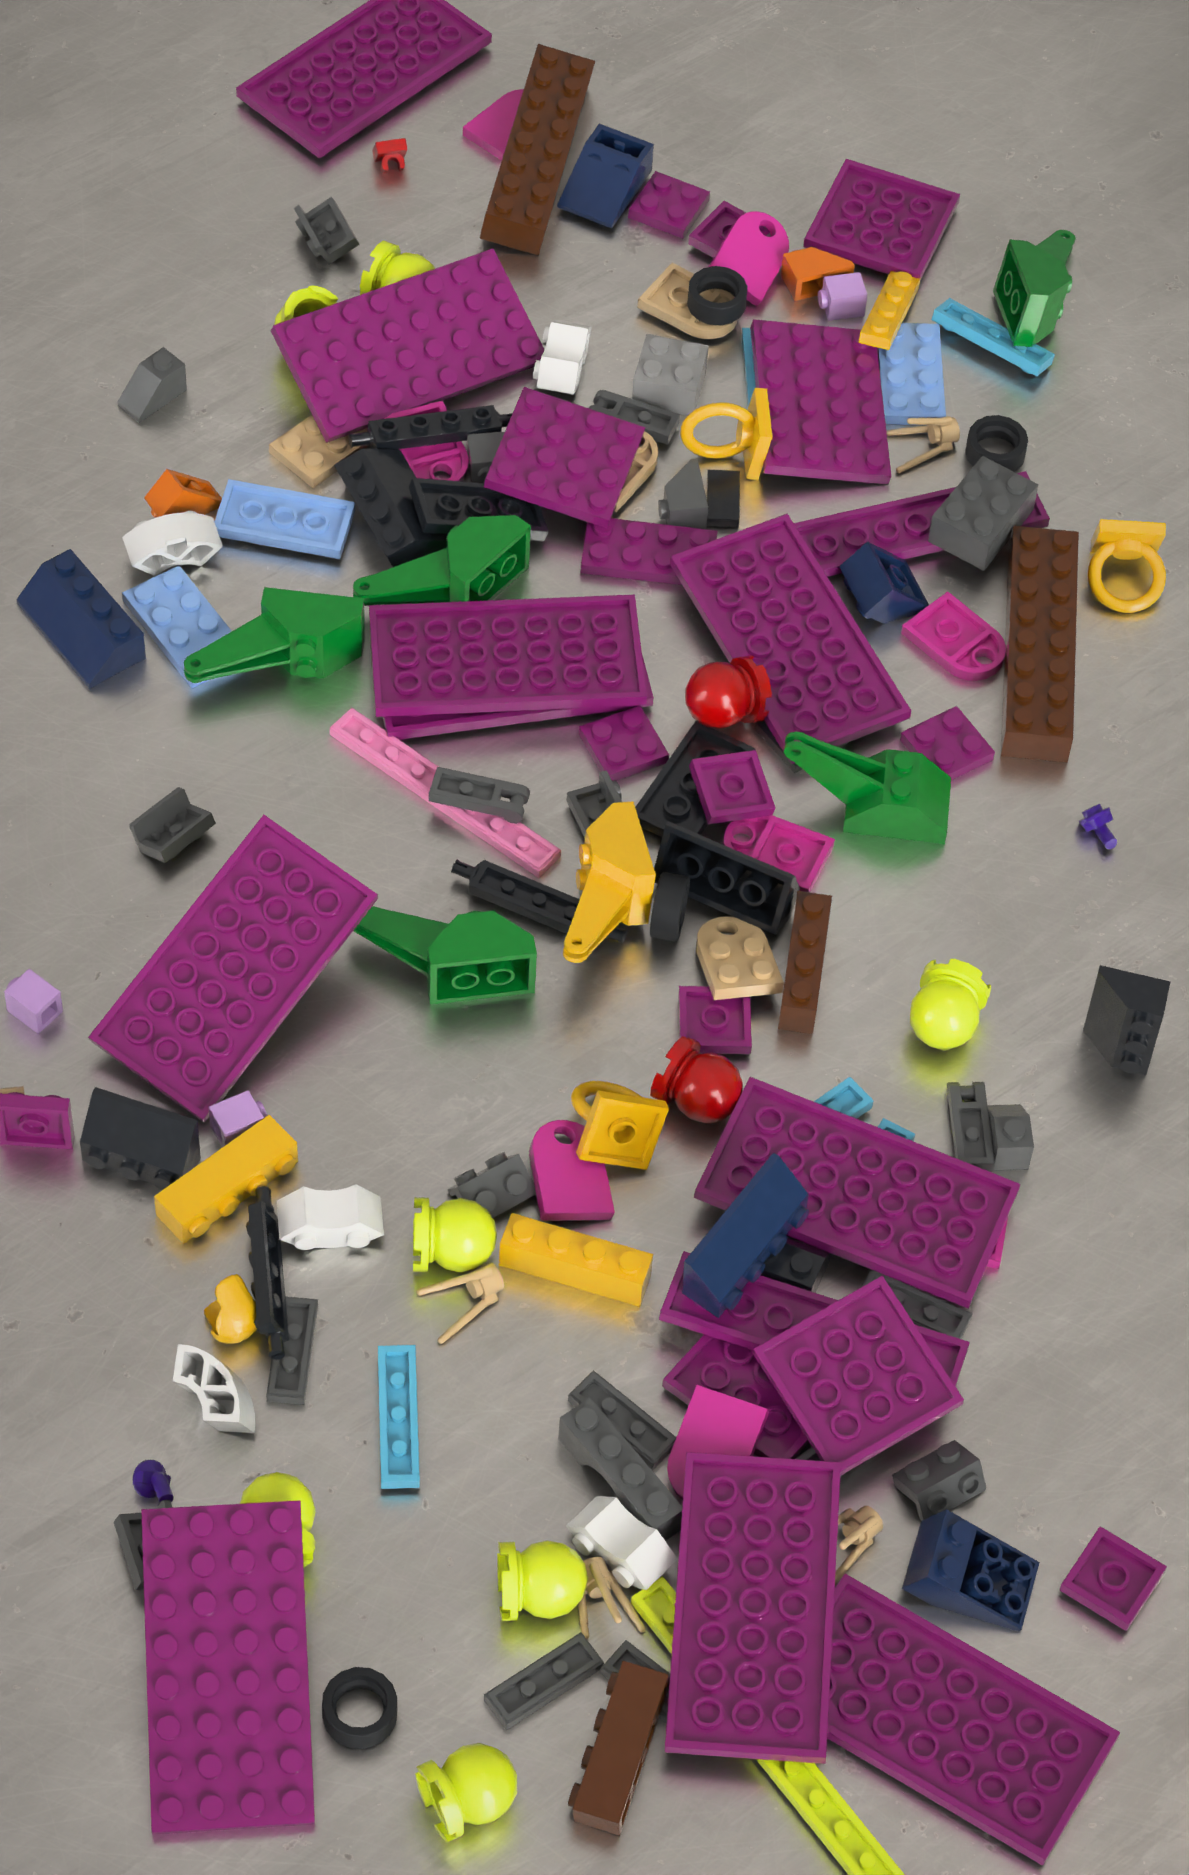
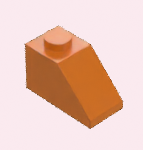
[781,247,855,301]
[144,469,222,518]

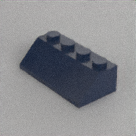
[16,549,146,689]
[682,1153,809,1318]

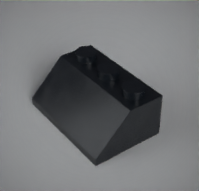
[1083,965,1171,1075]
[80,1087,201,1190]
[761,1235,833,1293]

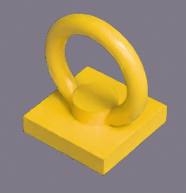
[680,388,772,480]
[1088,519,1166,613]
[571,1081,669,1170]

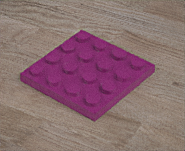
[803,159,960,281]
[484,387,645,528]
[753,1275,964,1476]
[662,1334,809,1459]

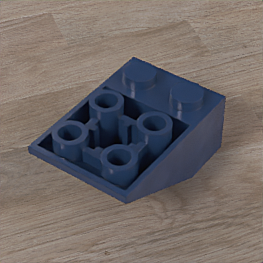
[557,123,654,228]
[902,1509,1040,1631]

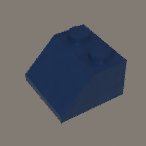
[839,541,929,624]

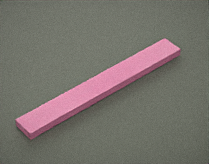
[330,708,561,878]

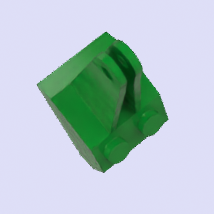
[993,230,1076,347]
[353,515,531,606]
[184,587,365,683]
[784,732,951,844]
[353,906,537,1005]

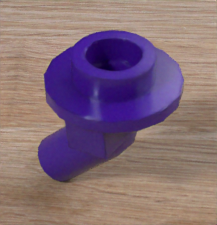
[1079,804,1117,849]
[133,1460,174,1503]

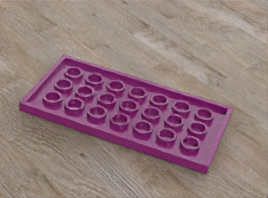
[236,0,492,159]
[270,249,545,443]
[670,513,911,764]
[369,594,647,717]
[88,814,378,1123]
[694,1077,1021,1309]
[665,1452,841,1764]
[141,1500,315,1834]
[827,1573,1120,1866]

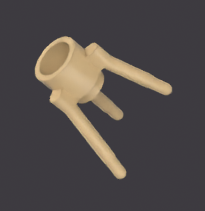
[886,416,960,473]
[416,1263,504,1344]
[835,1505,883,1586]
[578,1557,646,1639]

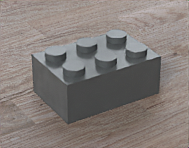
[928,456,1039,571]

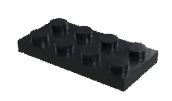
[409,478,549,541]
[635,721,756,837]

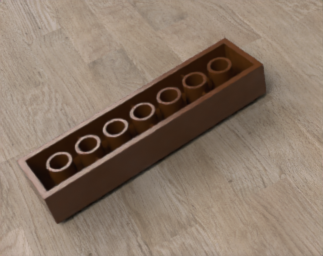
[480,44,595,256]
[1001,526,1079,763]

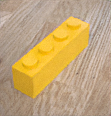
[154,1115,298,1244]
[499,1213,653,1307]

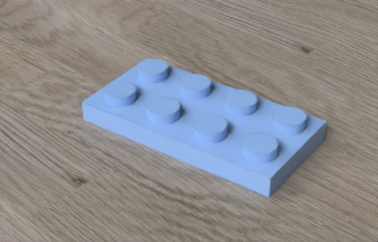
[877,323,946,425]
[214,479,355,559]
[122,565,232,689]

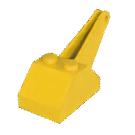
[563,801,656,963]

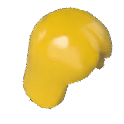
[204,1274,257,1344]

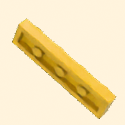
[859,271,920,350]

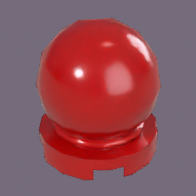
[685,655,772,728]
[650,1036,743,1124]

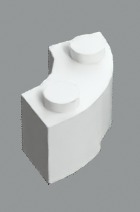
[533,320,592,395]
[122,511,223,576]
[276,1184,384,1250]
[173,1344,255,1433]
[566,1496,678,1590]

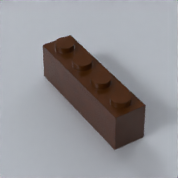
[778,891,832,1034]
[568,1661,669,1836]

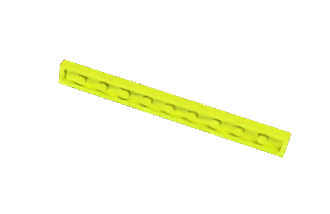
[631,1576,905,1875]

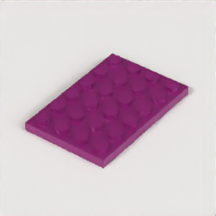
[750,319,892,485]

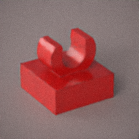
[372,138,408,174]

